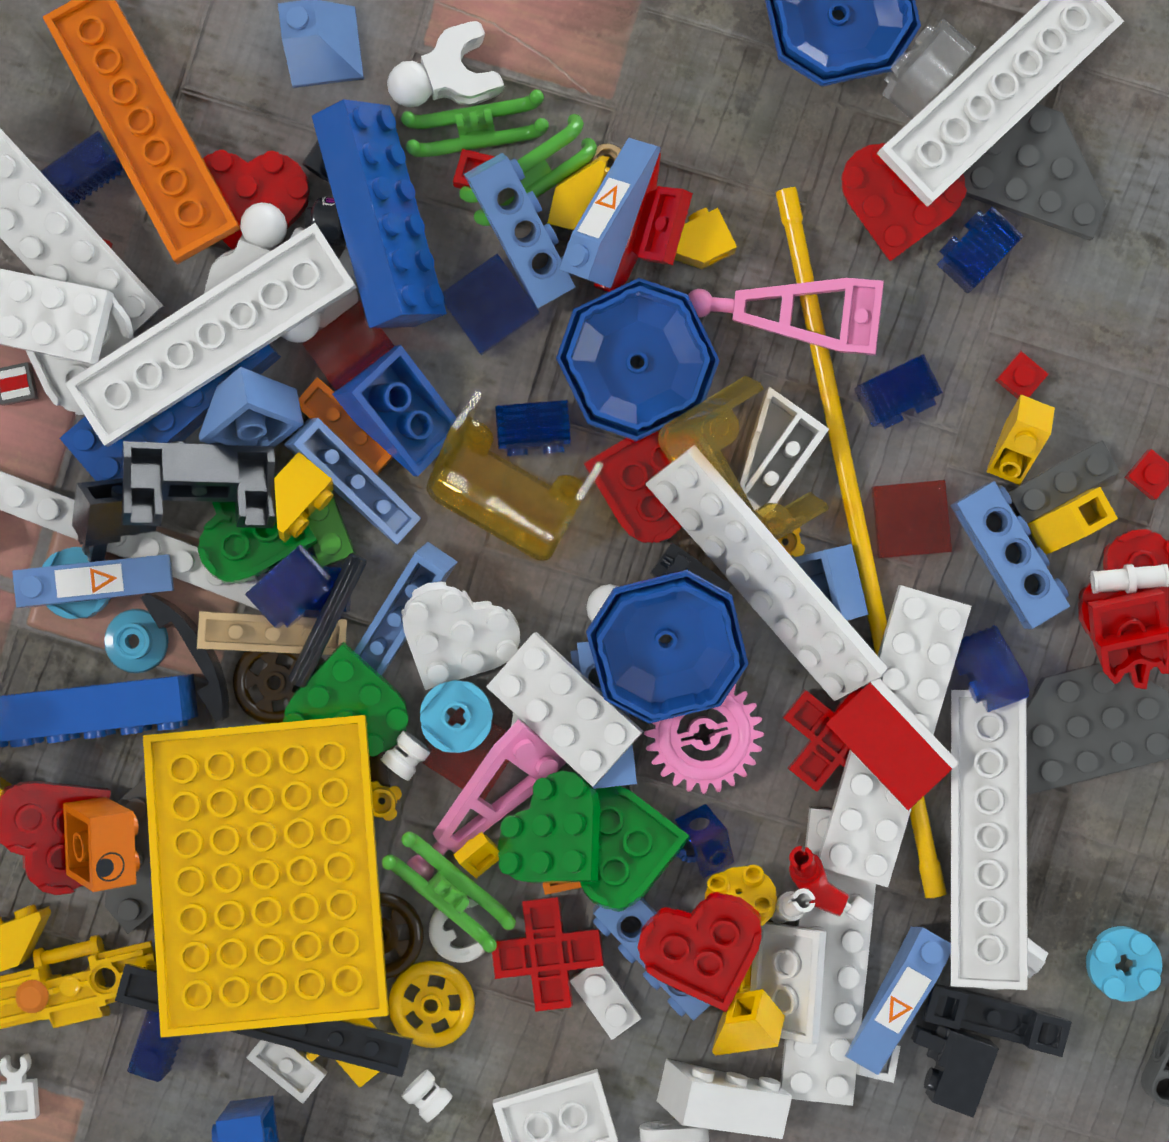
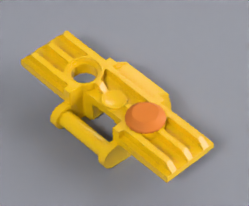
[0,935,157,1029]

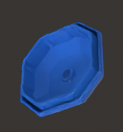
[765,0,921,87]
[556,278,720,441]
[586,570,749,724]

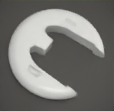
[428,898,493,963]

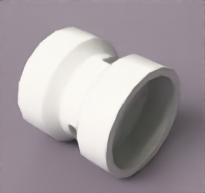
[381,730,431,781]
[401,1069,453,1123]

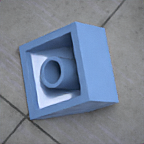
[199,367,304,447]
[793,544,869,621]

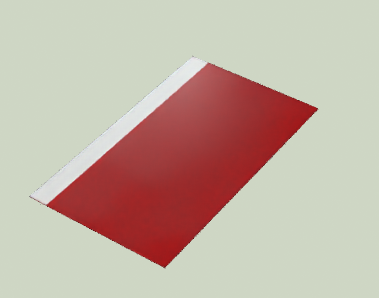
[826,678,959,811]

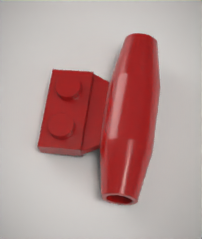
[594,153,693,292]

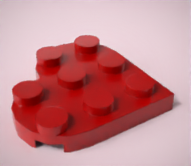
[841,143,967,261]
[203,150,310,250]
[584,423,699,543]
[1078,529,1169,638]
[0,781,111,895]
[637,892,762,1012]

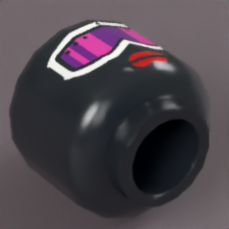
[304,196,346,247]

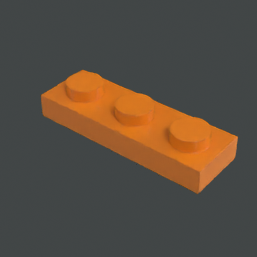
[299,377,393,475]

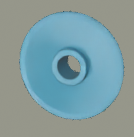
[104,609,169,673]

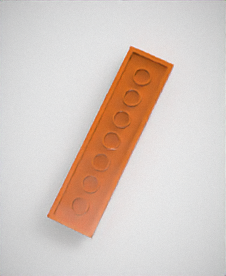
[43,0,241,264]

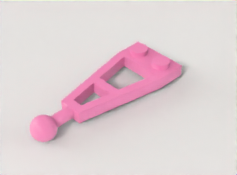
[688,278,884,356]
[406,719,566,881]

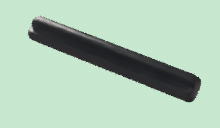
[289,553,367,688]

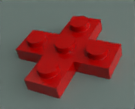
[782,687,862,792]
[492,896,604,1012]

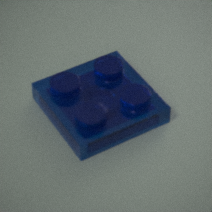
[443,253,540,356]

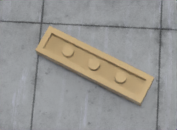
[197,611,347,655]

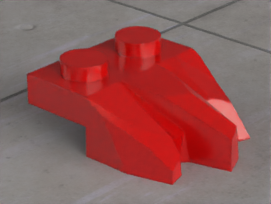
[1088,588,1169,690]

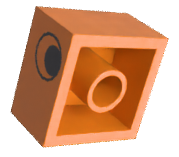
[63,797,140,892]

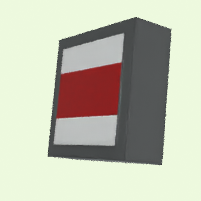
[0,362,39,406]

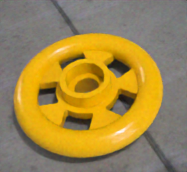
[388,961,475,1048]

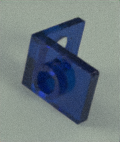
[675,804,734,878]

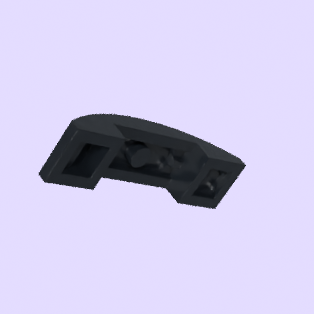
[140,594,229,722]
[923,984,1072,1057]

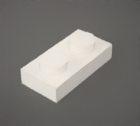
[570,965,641,1040]
[246,1040,327,1104]

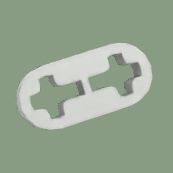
[639,1120,710,1142]

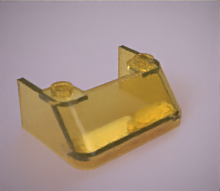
[658,375,829,540]
[426,391,604,561]

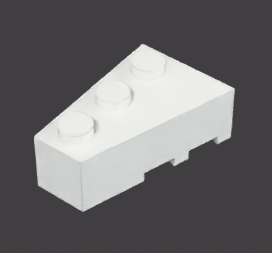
[735,387,829,521]
[657,1059,792,1139]

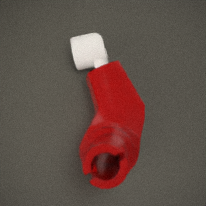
[789,846,874,921]

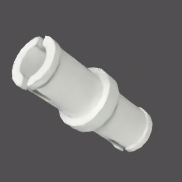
[1090,564,1169,594]
[770,888,815,924]

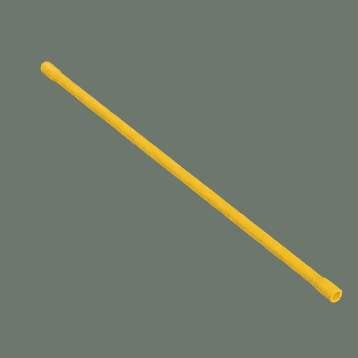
[775,187,947,898]

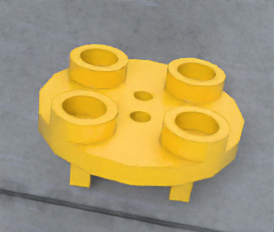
[705,865,777,926]

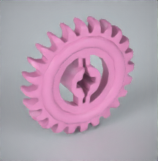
[644,684,764,794]

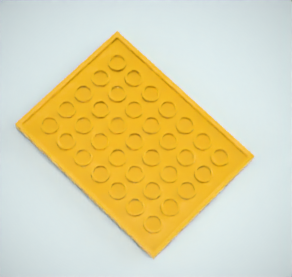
[143,715,389,1038]

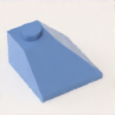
[278,0,364,88]

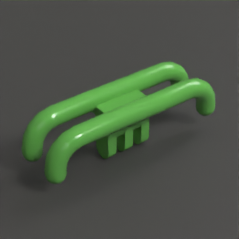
[401,89,549,157]
[459,114,597,226]
[382,831,516,953]

